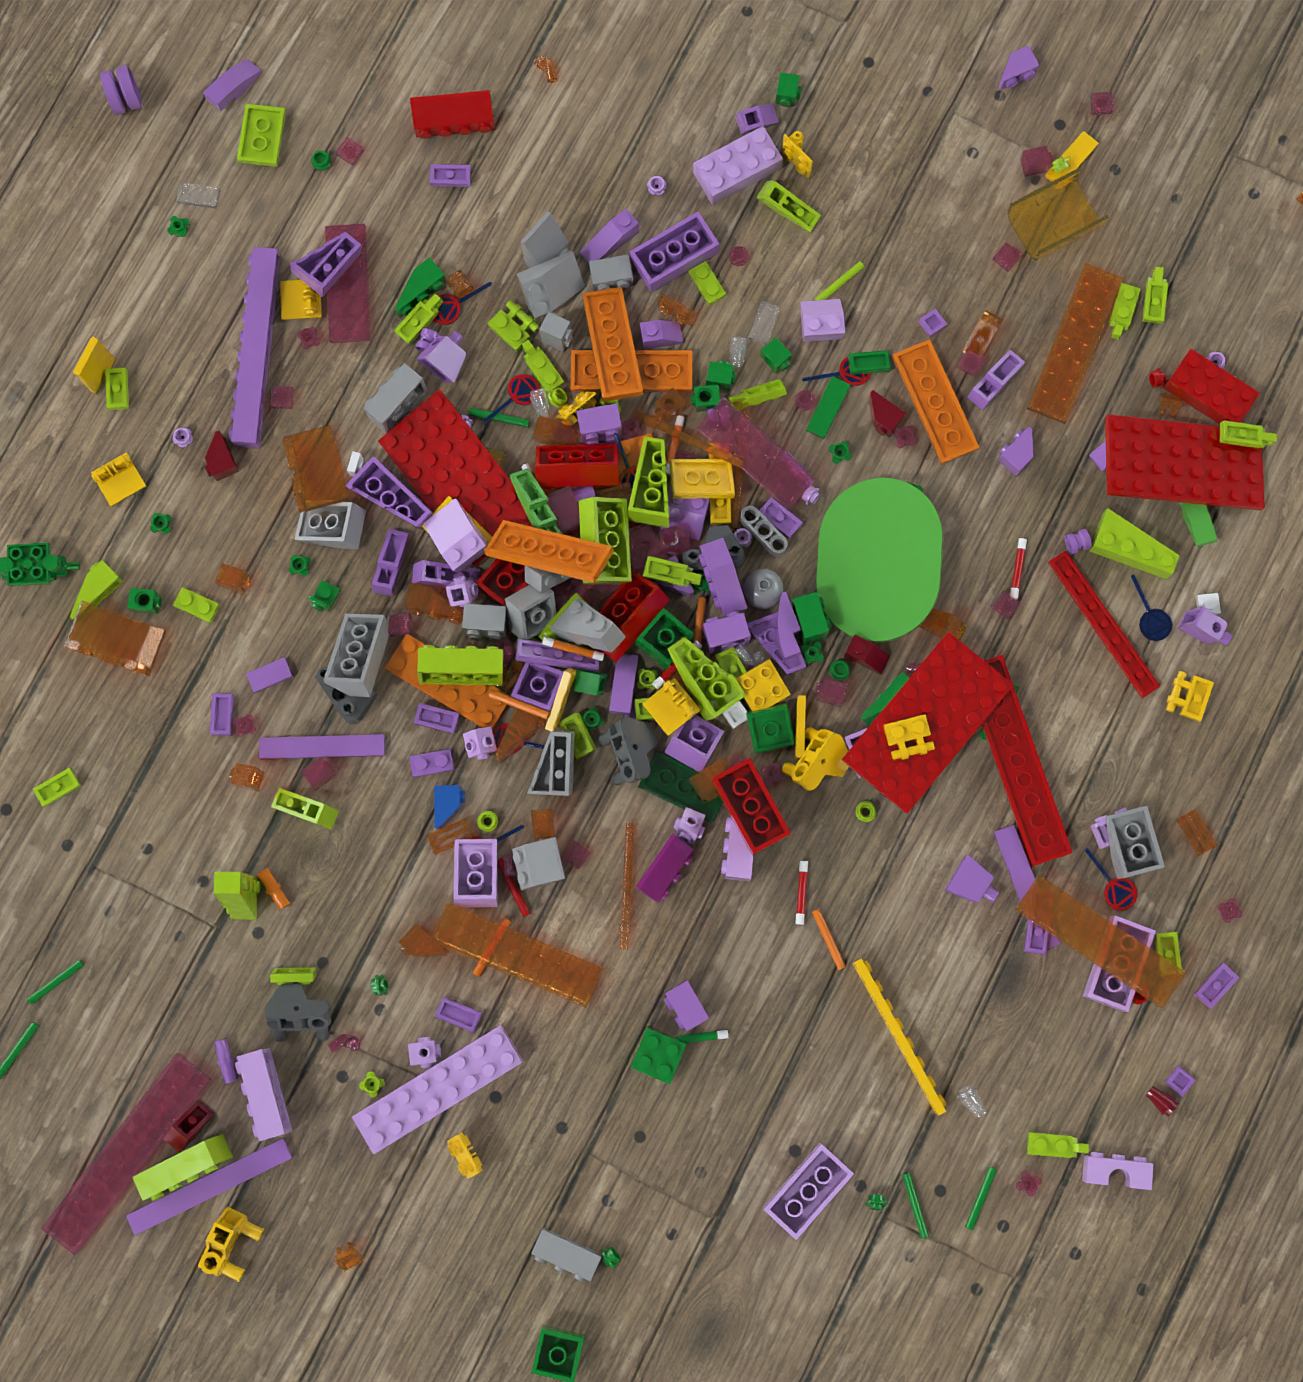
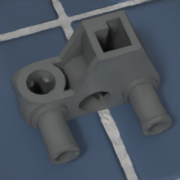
[681,525,744,574]
[315,667,378,724]
[598,717,658,786]
[264,984,331,1042]

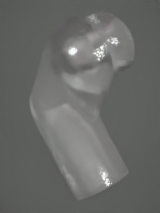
[734,644,764,665]

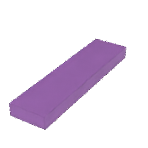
[516,639,600,672]

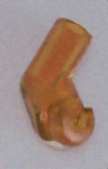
[534,56,557,83]

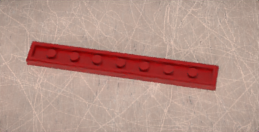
[1048,551,1161,698]

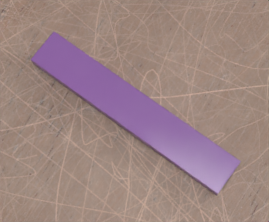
[259,734,385,759]
[993,825,1060,949]

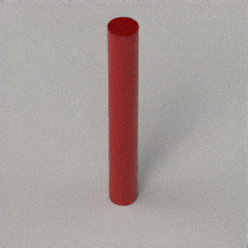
[497,858,531,918]

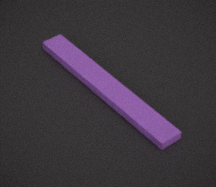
[126,1138,293,1236]

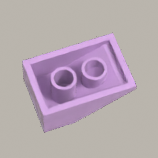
[423,498,488,573]
[454,839,498,908]

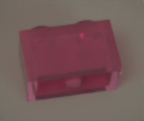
[547,486,580,536]

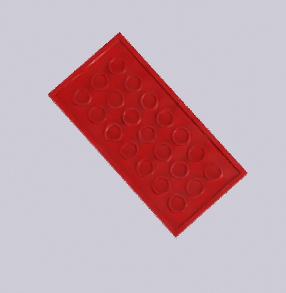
[378,389,530,568]
[1105,414,1265,511]
[841,631,1014,814]

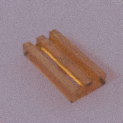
[1176,809,1218,856]
[426,819,473,855]

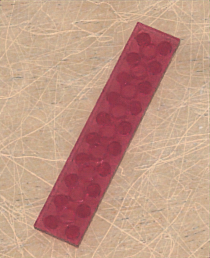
[41,1053,211,1255]

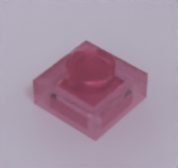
[1090,92,1113,115]
[335,137,364,166]
[992,242,1022,272]
[957,349,985,377]
[271,386,294,409]
[991,590,1021,619]
[388,612,412,637]
[494,636,516,665]
[562,841,591,870]
[503,854,518,877]

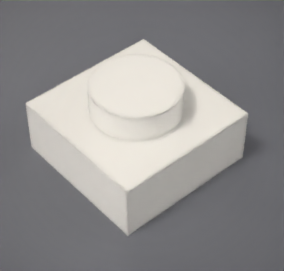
[347,452,365,477]
[1196,593,1221,615]
[722,701,747,729]

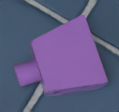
[417,331,466,383]
[1177,606,1232,645]
[944,855,999,903]

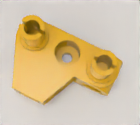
[782,727,849,791]
[198,1207,265,1282]

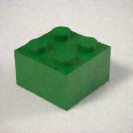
[791,592,831,646]
[634,608,695,670]
[630,1026,687,1084]
[531,1325,585,1382]

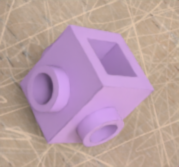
[446,576,479,607]
[463,727,497,760]
[673,807,705,845]
[408,1037,441,1068]

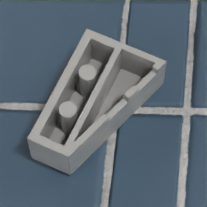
[550,597,626,652]
[527,730,575,796]

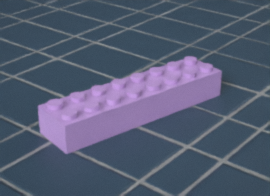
[352,1025,524,1155]

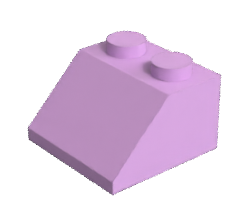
[800,299,845,342]

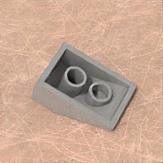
[521,212,569,268]
[517,251,585,318]
[294,501,366,549]
[1106,806,1165,879]

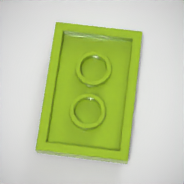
[237,104,286,167]

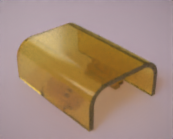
[1007,168,1109,261]

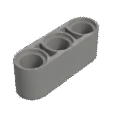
[740,506,788,558]

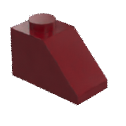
[868,390,906,438]
[204,430,239,481]
[844,634,890,675]
[164,1100,214,1153]

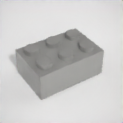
[364,363,428,434]

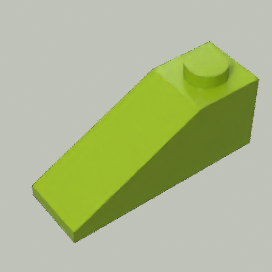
[756,181,821,232]
[70,560,124,624]
[271,788,339,830]

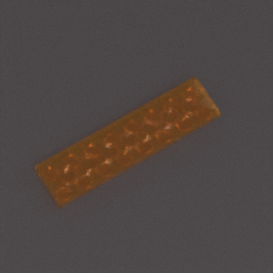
[1027,263,1123,424]
[1015,875,1187,1009]
[430,902,603,1008]

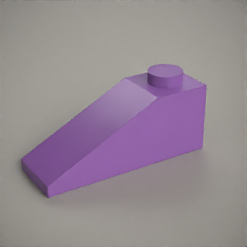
[580,209,639,264]
[412,560,480,588]

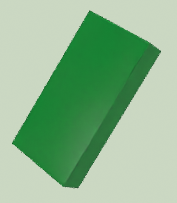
[848,350,891,375]

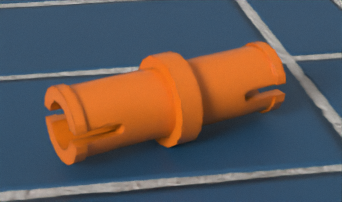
[257,868,291,911]

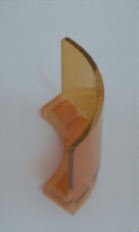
[283,425,348,513]
[64,601,166,676]

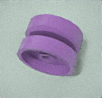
[100,64,143,115]

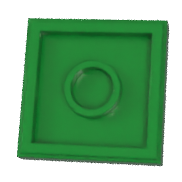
[746,704,795,754]

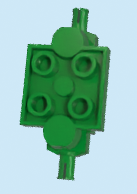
[0,542,80,587]

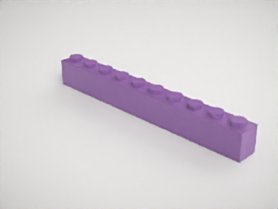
[229,247,281,449]

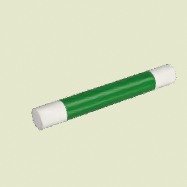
[675,1030,728,1043]

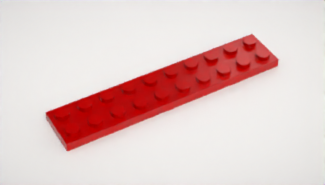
[981,655,1073,867]

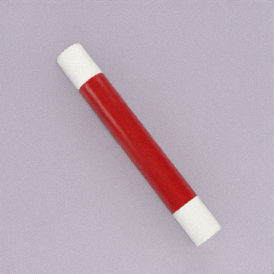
[1010,538,1027,600]
[652,641,702,690]
[796,861,808,925]

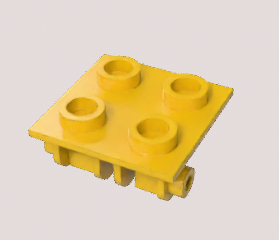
[781,131,813,179]
[280,280,322,320]
[556,391,597,428]
[91,452,146,506]
[736,659,791,711]
[642,678,701,736]
[447,1132,483,1179]

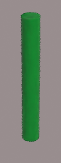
[469,408,530,428]
[27,959,84,1005]
[0,1022,39,1080]
[965,1167,997,1231]
[902,1172,929,1239]

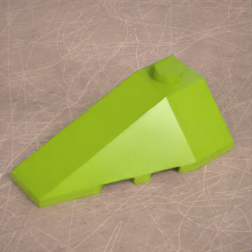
[667,637,746,721]

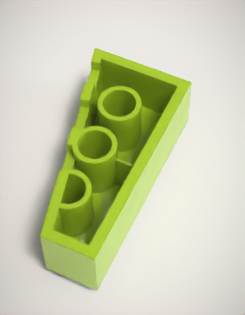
[628,436,669,528]
[1089,508,1180,580]
[214,872,261,920]
[132,1134,233,1201]

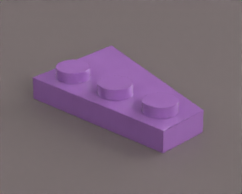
[747,612,806,675]

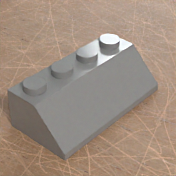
[323,613,391,697]

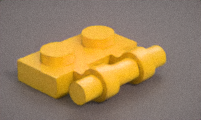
[1166,671,1214,722]
[883,715,935,760]

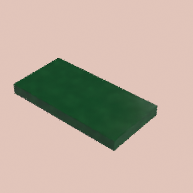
[638,750,723,824]

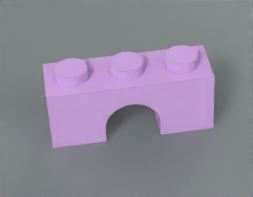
[1082,1152,1153,1190]

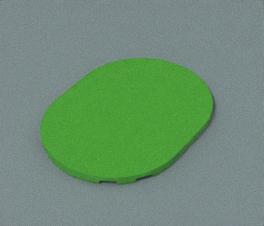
[817,478,943,642]

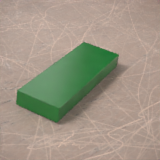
[806,376,850,439]

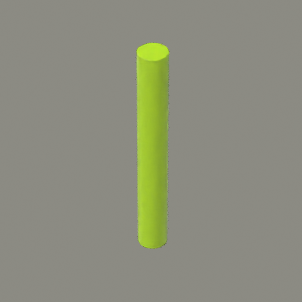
[814,261,864,301]

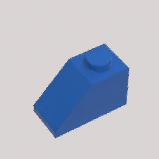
[434,785,465,830]

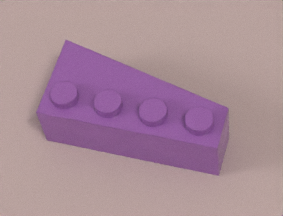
[345,456,433,530]

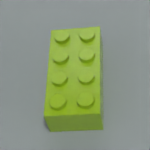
[579,497,632,585]
[417,645,503,686]

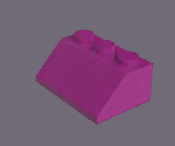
[636,834,694,903]

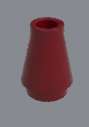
[1145,1086,1179,1117]

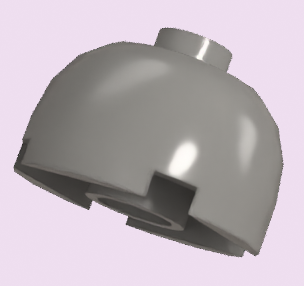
[743,569,783,610]

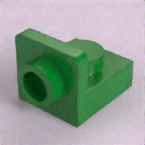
[308,580,341,612]

